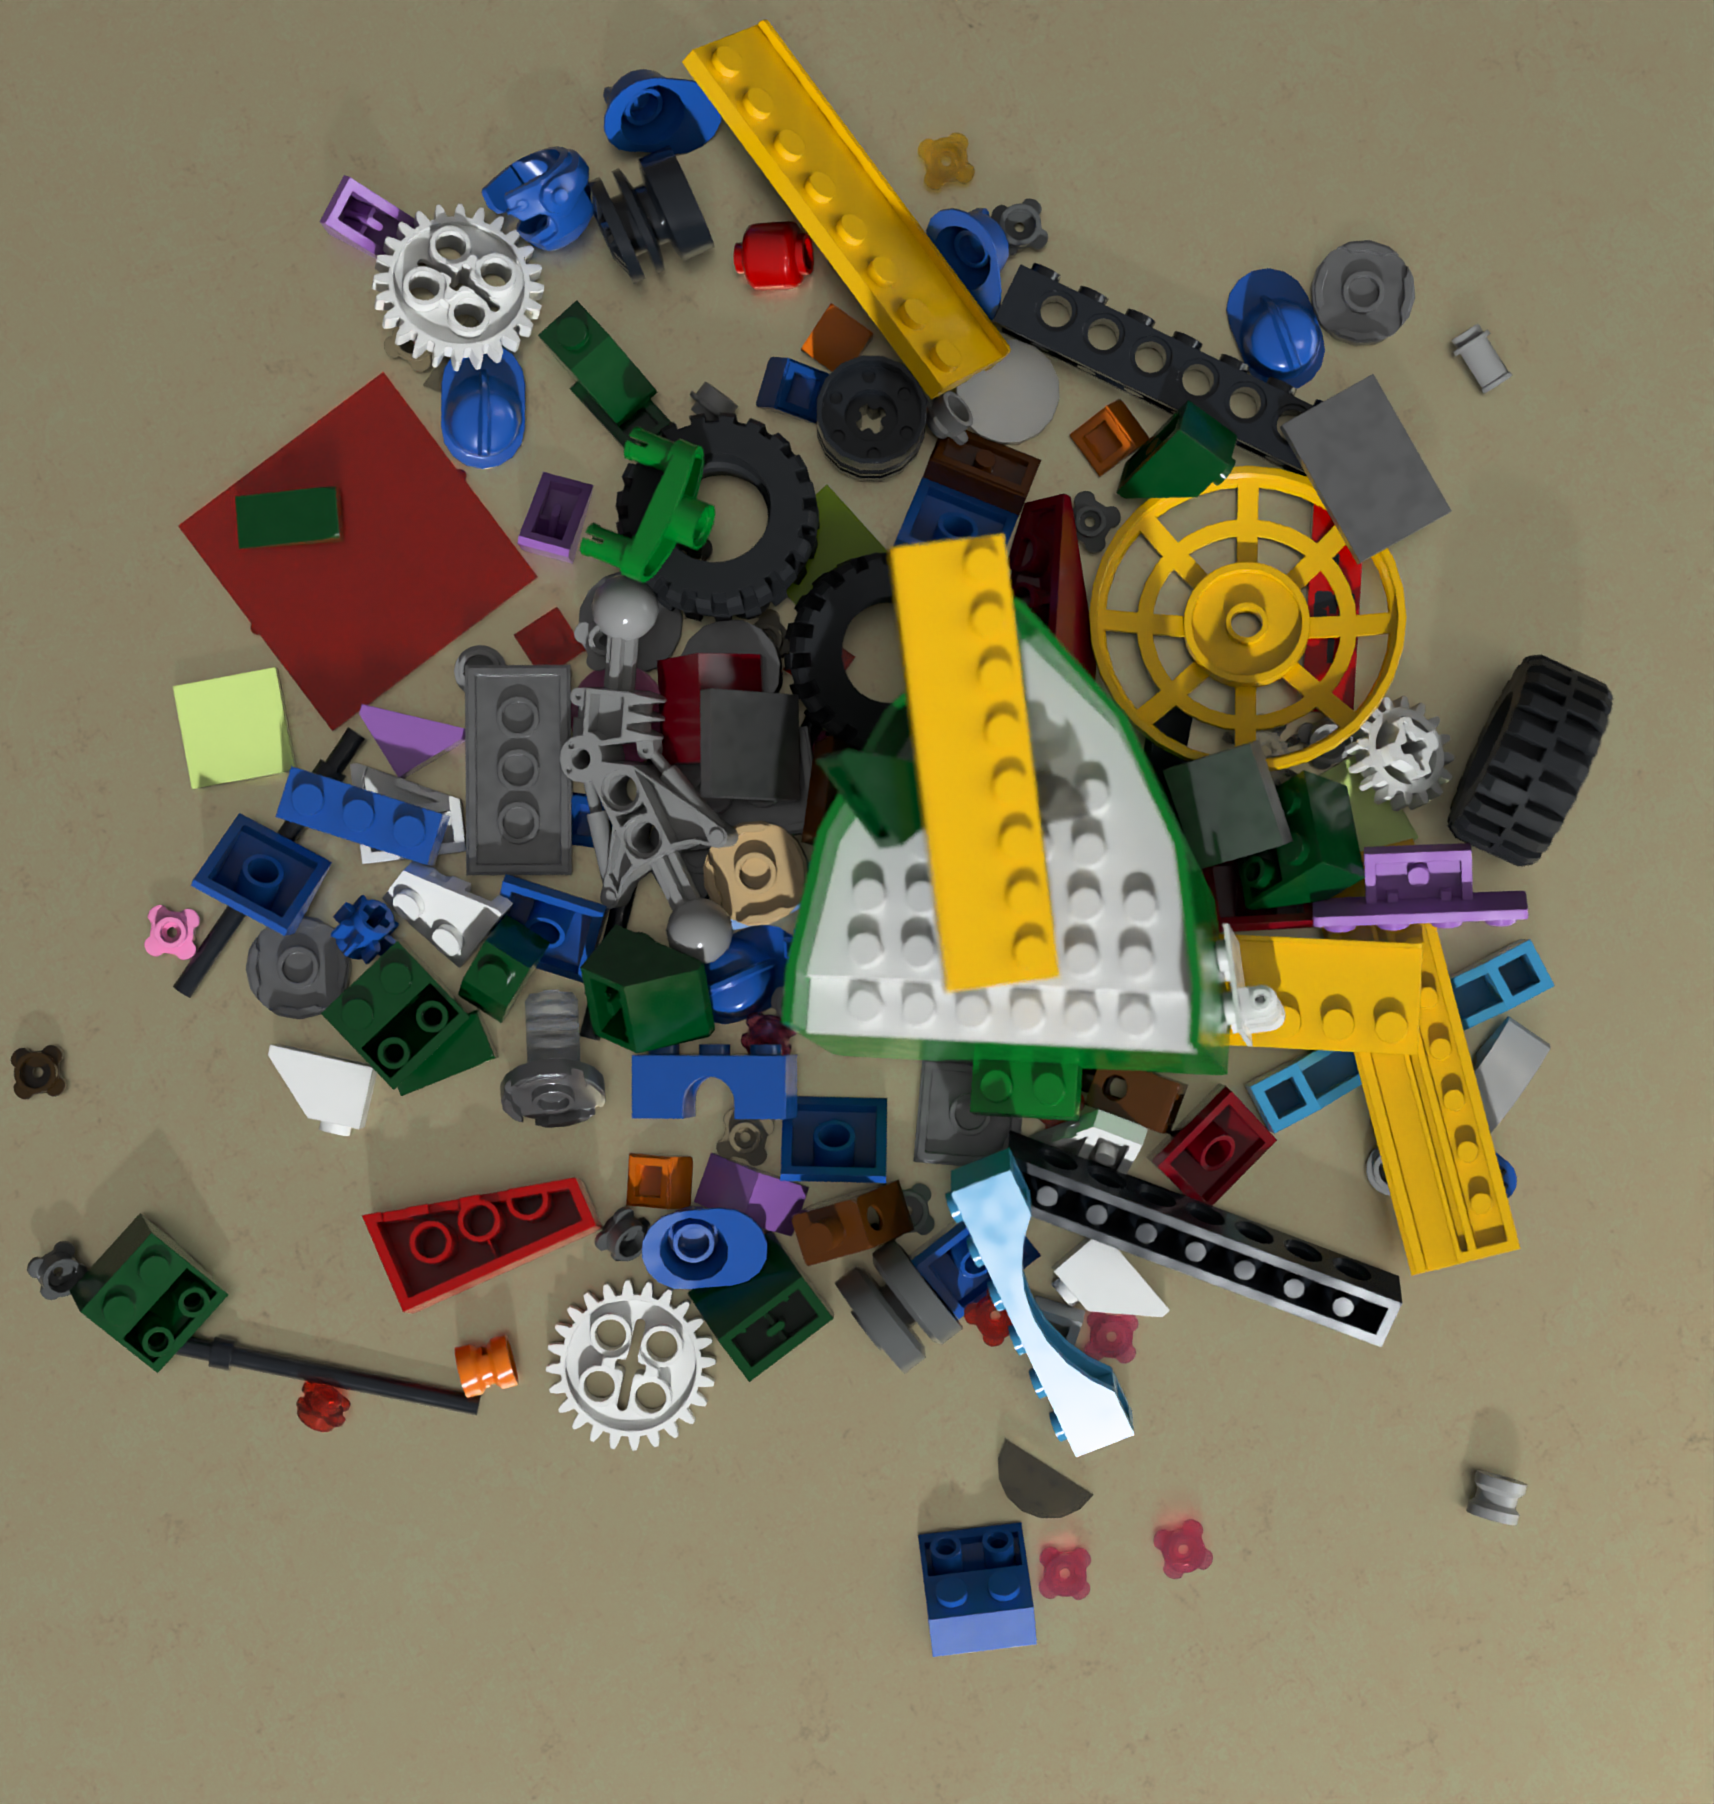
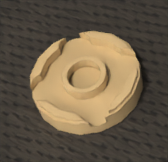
[703,821,809,926]

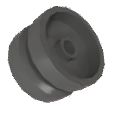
[835,1238,963,1374]

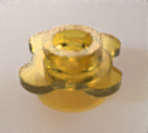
[918,132,975,190]

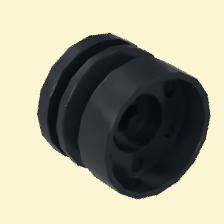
[588,145,715,284]
[817,356,926,481]

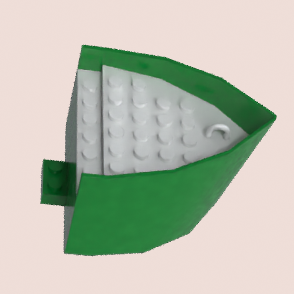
[781,597,1230,1121]

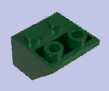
[1237,770,1365,910]
[580,924,715,1053]
[321,941,471,1090]
[69,1213,229,1373]
[687,1231,834,1382]

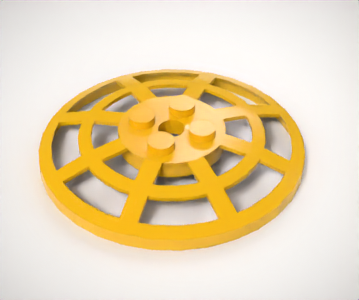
[1089,465,1406,771]

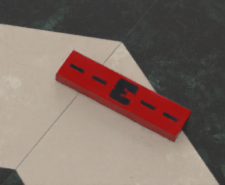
[1300,504,1362,713]

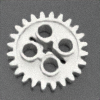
[372,203,544,371]
[546,1278,717,1451]

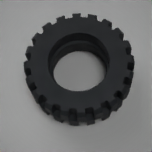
[615,412,820,622]
[784,552,894,751]
[1447,654,1613,867]

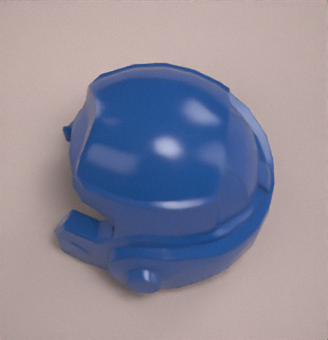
[481,146,593,251]

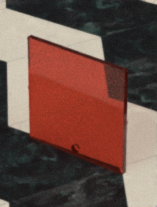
[178,372,538,732]

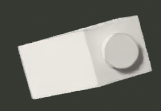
[268,1043,377,1136]
[1051,1237,1170,1317]

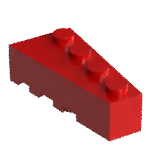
[362,1177,603,1314]

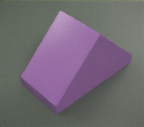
[320,175,415,259]
[517,472,594,564]
[359,704,465,779]
[694,1152,809,1237]

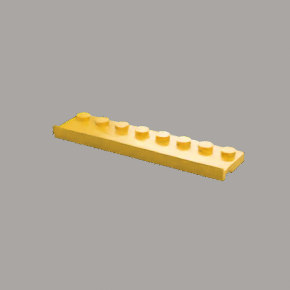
[682,19,1011,400]
[888,534,1060,993]
[1321,838,1521,1276]
[1219,934,1423,1055]

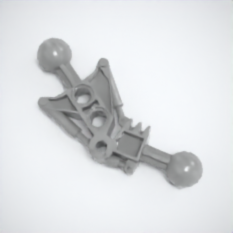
[560,575,738,964]

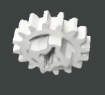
[1345,696,1454,811]

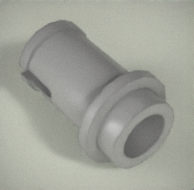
[1452,324,1513,394]

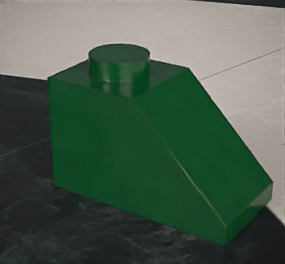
[538,300,658,427]
[1116,400,1238,499]
[816,750,923,849]
[458,914,550,1023]

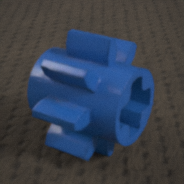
[331,895,399,964]

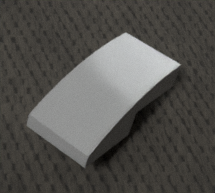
[1473,1016,1550,1133]

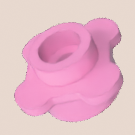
[144,905,200,960]

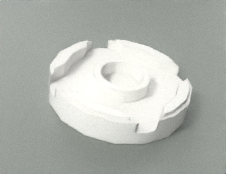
[956,340,1060,444]

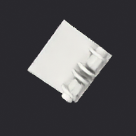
[1216,923,1286,1046]

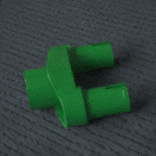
[580,427,715,583]

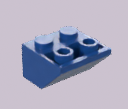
[918,1522,1037,1657]

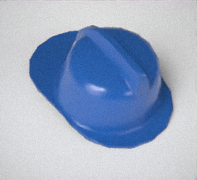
[603,69,722,154]
[926,208,1009,321]
[1226,268,1325,389]
[441,347,525,469]
[704,925,793,1025]
[642,1206,768,1289]

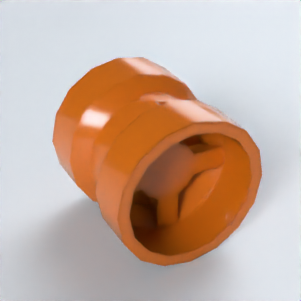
[454,1335,519,1398]

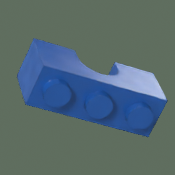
[275,766,450,866]
[632,1044,797,1119]

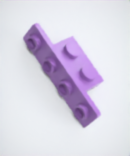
[1313,843,1528,932]

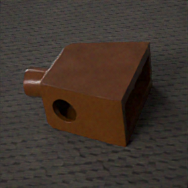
[1081,1069,1188,1134]
[791,1179,914,1266]

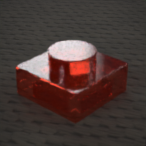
[514,607,586,665]

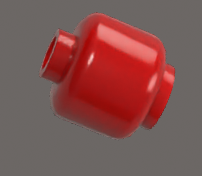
[733,221,814,291]

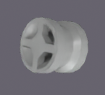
[1466,1470,1527,1526]

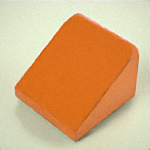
[801,303,873,372]
[1070,399,1149,476]
[626,1153,693,1209]

